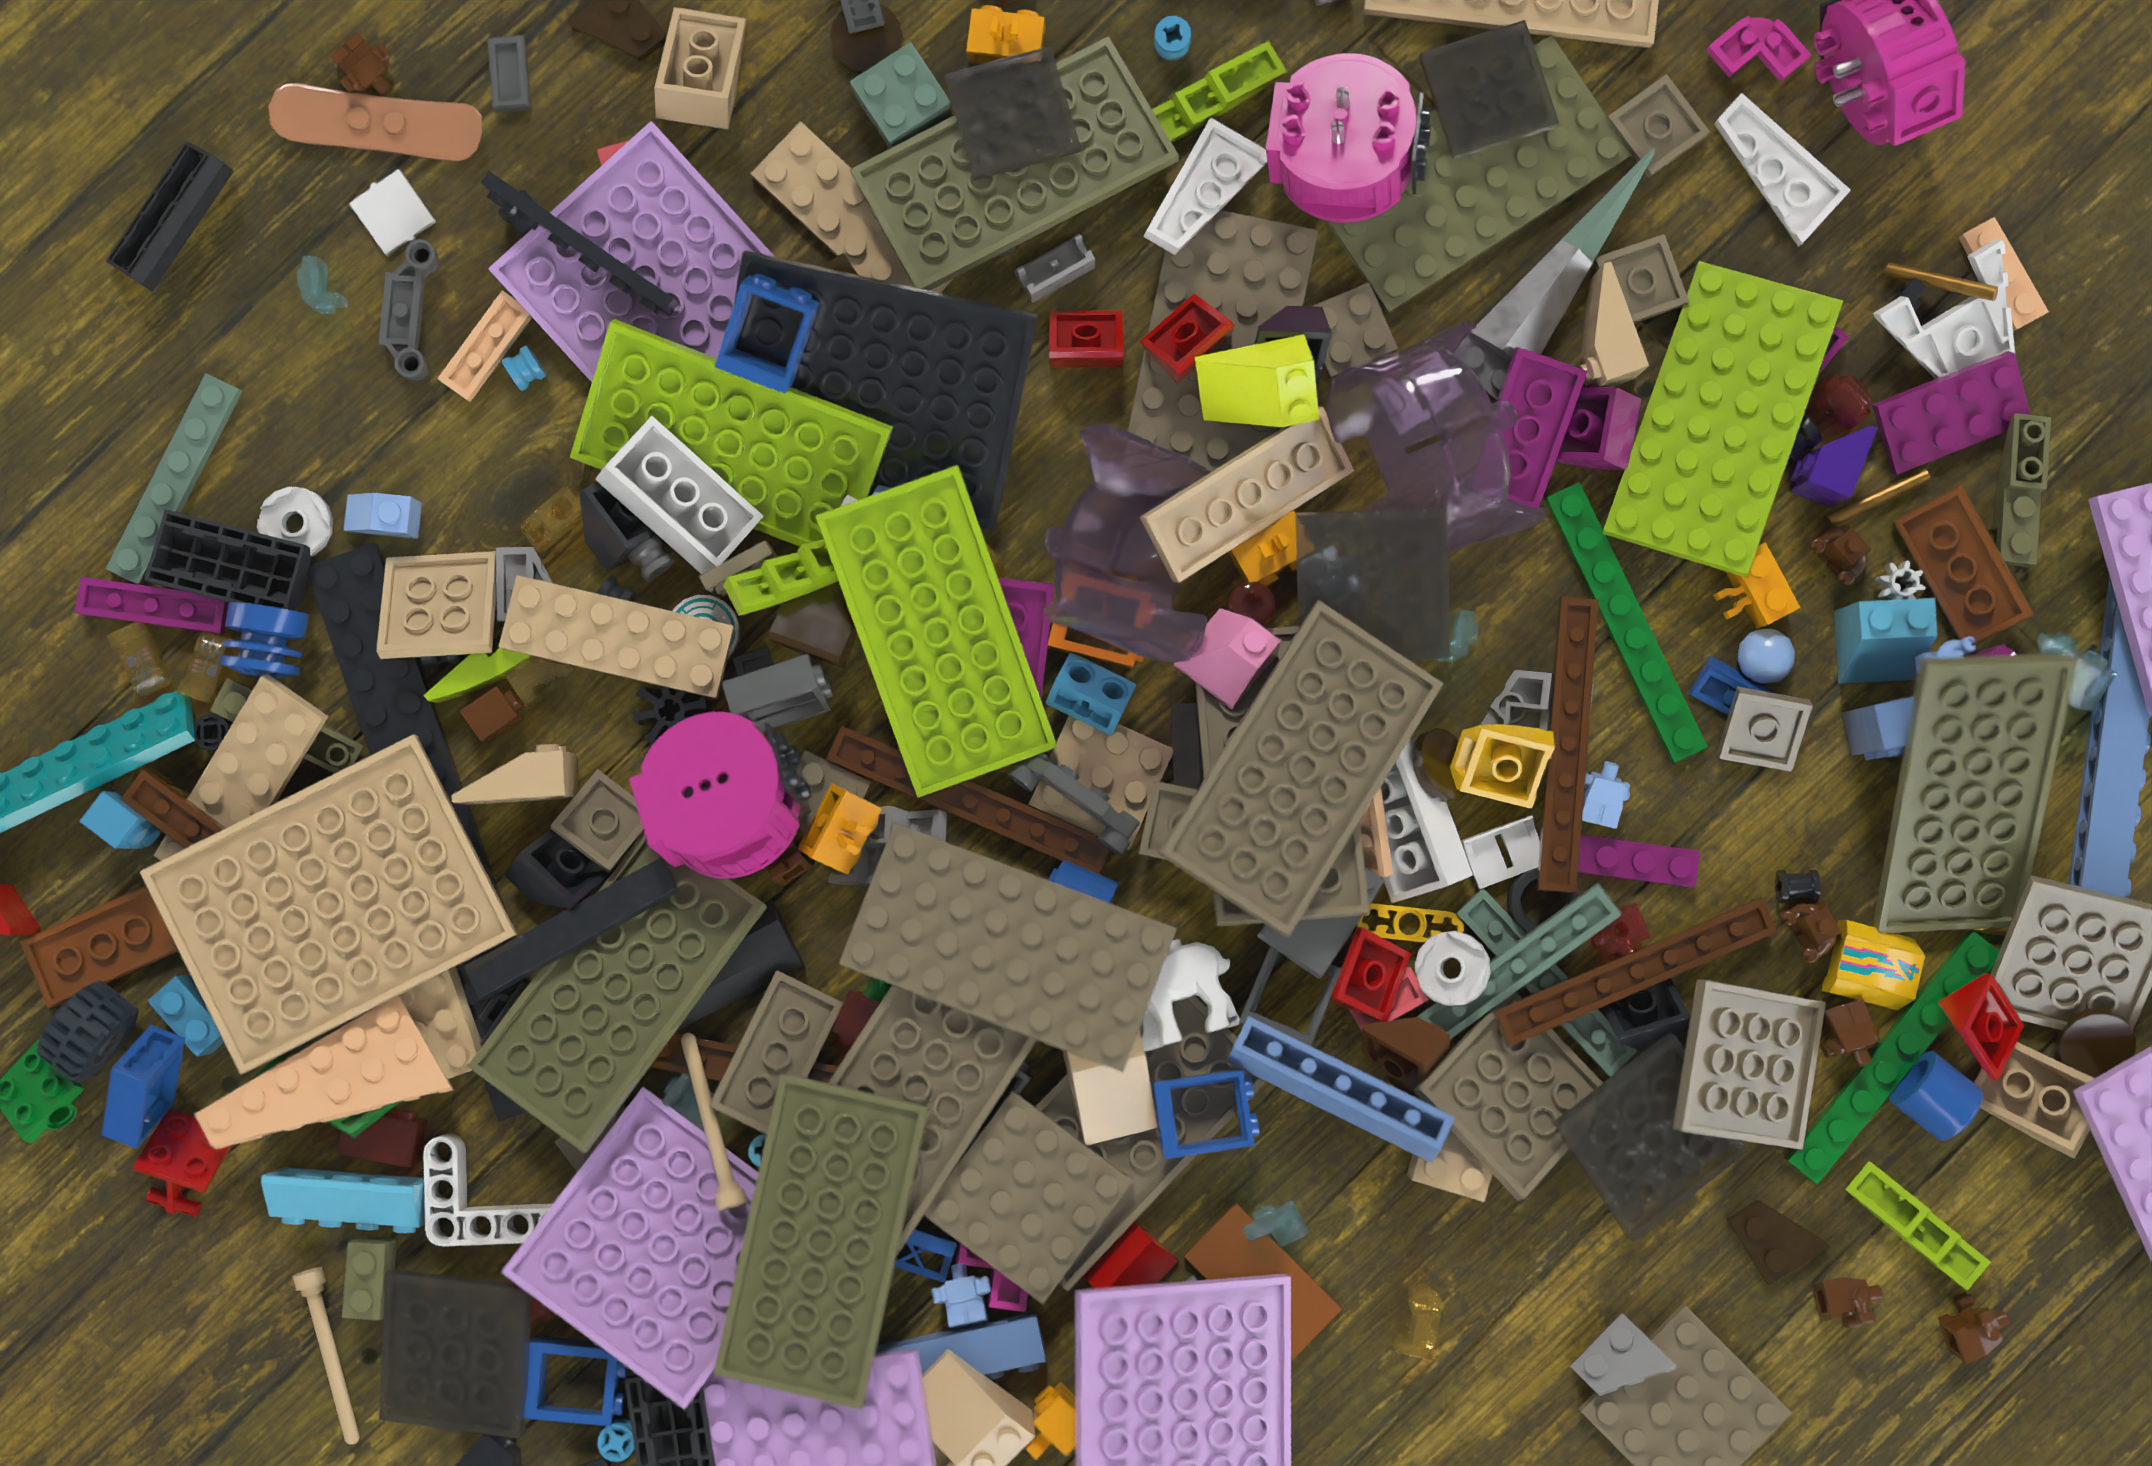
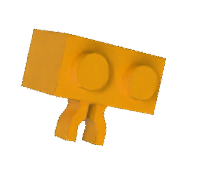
[966,5,1045,71]
[1228,511,1315,590]
[1714,542,1801,629]
[798,783,882,875]
[1025,1381,1076,1459]

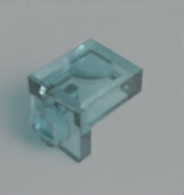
[297,256,348,313]
[1426,610,1479,663]
[662,1073,720,1133]
[1242,1200,1309,1247]

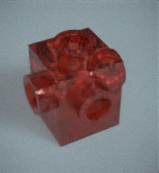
[1589,902,1651,959]

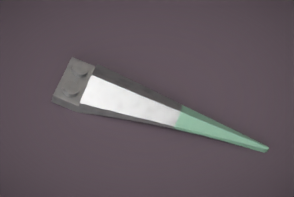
[1445,149,1655,403]

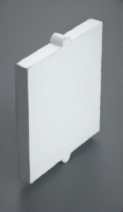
[349,169,436,256]

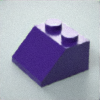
[1788,425,1877,508]

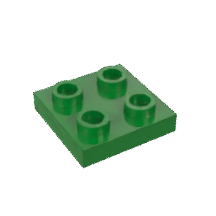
[0,1038,84,1144]

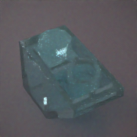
[2037,631,2117,711]

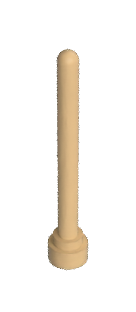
[681,1033,748,1211]
[292,1267,360,1445]

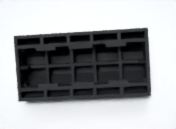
[105,141,234,292]
[144,509,311,611]
[676,900,805,1031]
[625,1374,716,1466]

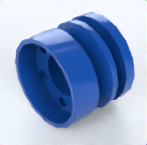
[219,602,309,679]

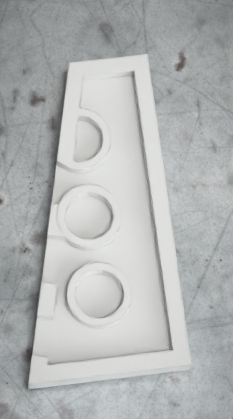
[1714,93,1851,247]
[1143,118,1267,255]

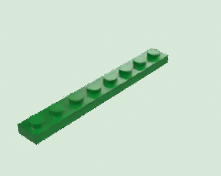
[1544,482,1708,763]
[1785,931,1999,1185]

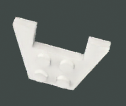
[1873,239,2015,379]

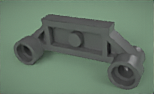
[378,239,440,380]
[1008,753,1140,856]

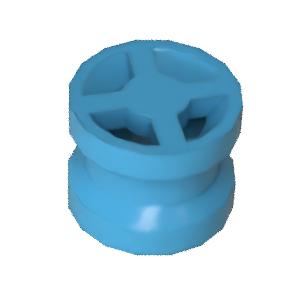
[1154,16,1191,60]
[502,345,547,391]
[598,1418,635,1462]

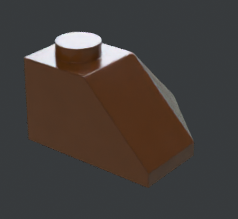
[1362,1017,1450,1102]

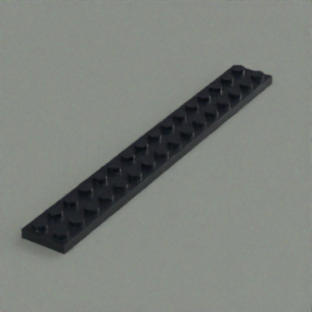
[308,542,531,1122]

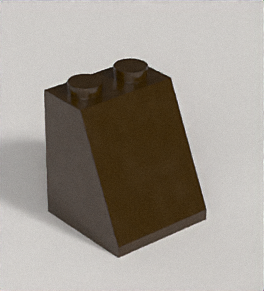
[767,581,858,669]

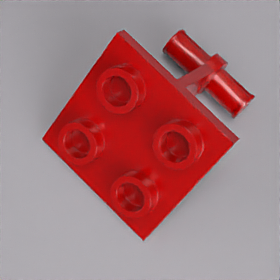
[133,1109,233,1218]

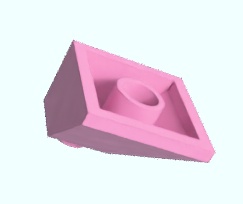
[1174,608,1281,709]

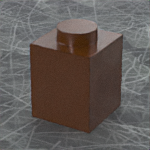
[460,686,525,743]

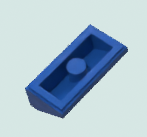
[1689,656,1774,715]

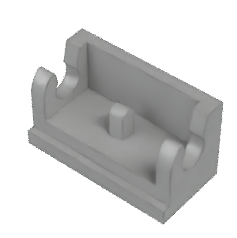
[1014,233,1095,303]

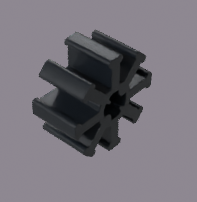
[632,686,712,744]

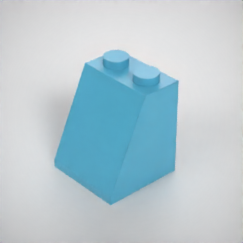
[1834,598,1937,684]

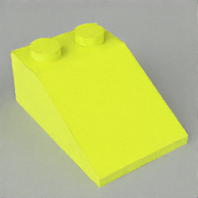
[1194,334,1319,427]

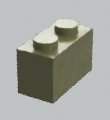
[342,1236,397,1320]

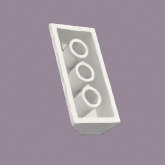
[595,416,764,574]
[1381,738,1473,903]

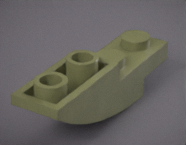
[1992,413,2051,567]
[210,677,363,774]

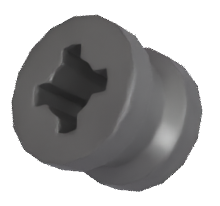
[628,536,675,582]

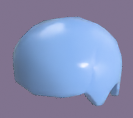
[1737,628,1795,684]

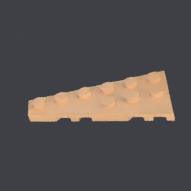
[195,996,453,1149]

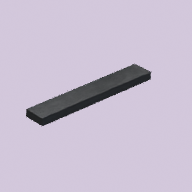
[464,857,680,1001]

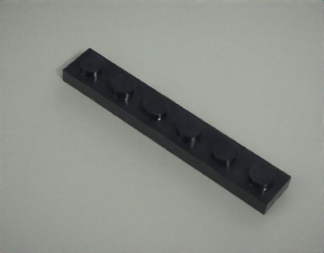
[481,171,678,316]

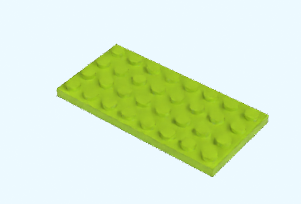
[1603,261,1843,578]
[570,319,893,546]
[815,465,1057,798]

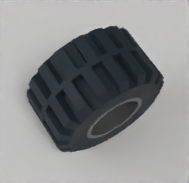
[36,981,139,1083]

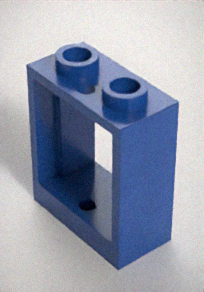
[714,274,820,394]
[102,1025,185,1149]
[1151,1069,1259,1159]
[521,1336,628,1426]

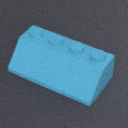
[261,1167,425,1233]

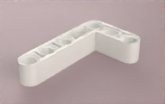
[423,1133,553,1246]

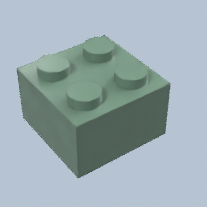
[849,42,953,149]

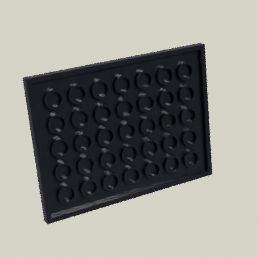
[734,250,1038,531]

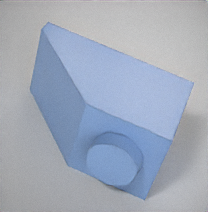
[344,493,422,539]

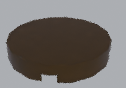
[830,4,903,74]
[1413,728,1466,802]
[2056,1008,2136,1079]

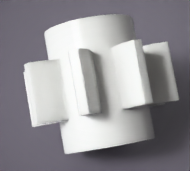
[1875,561,1926,600]

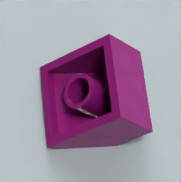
[1555,387,1641,471]

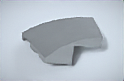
[1479,670,1594,731]
[828,806,947,886]

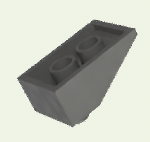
[1257,867,1384,979]

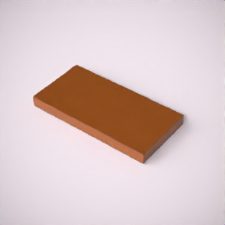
[1893,484,2034,645]
[20,885,179,1009]
[1184,1202,1342,1361]

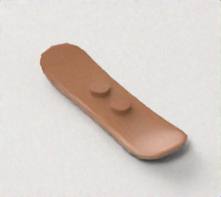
[268,83,482,161]

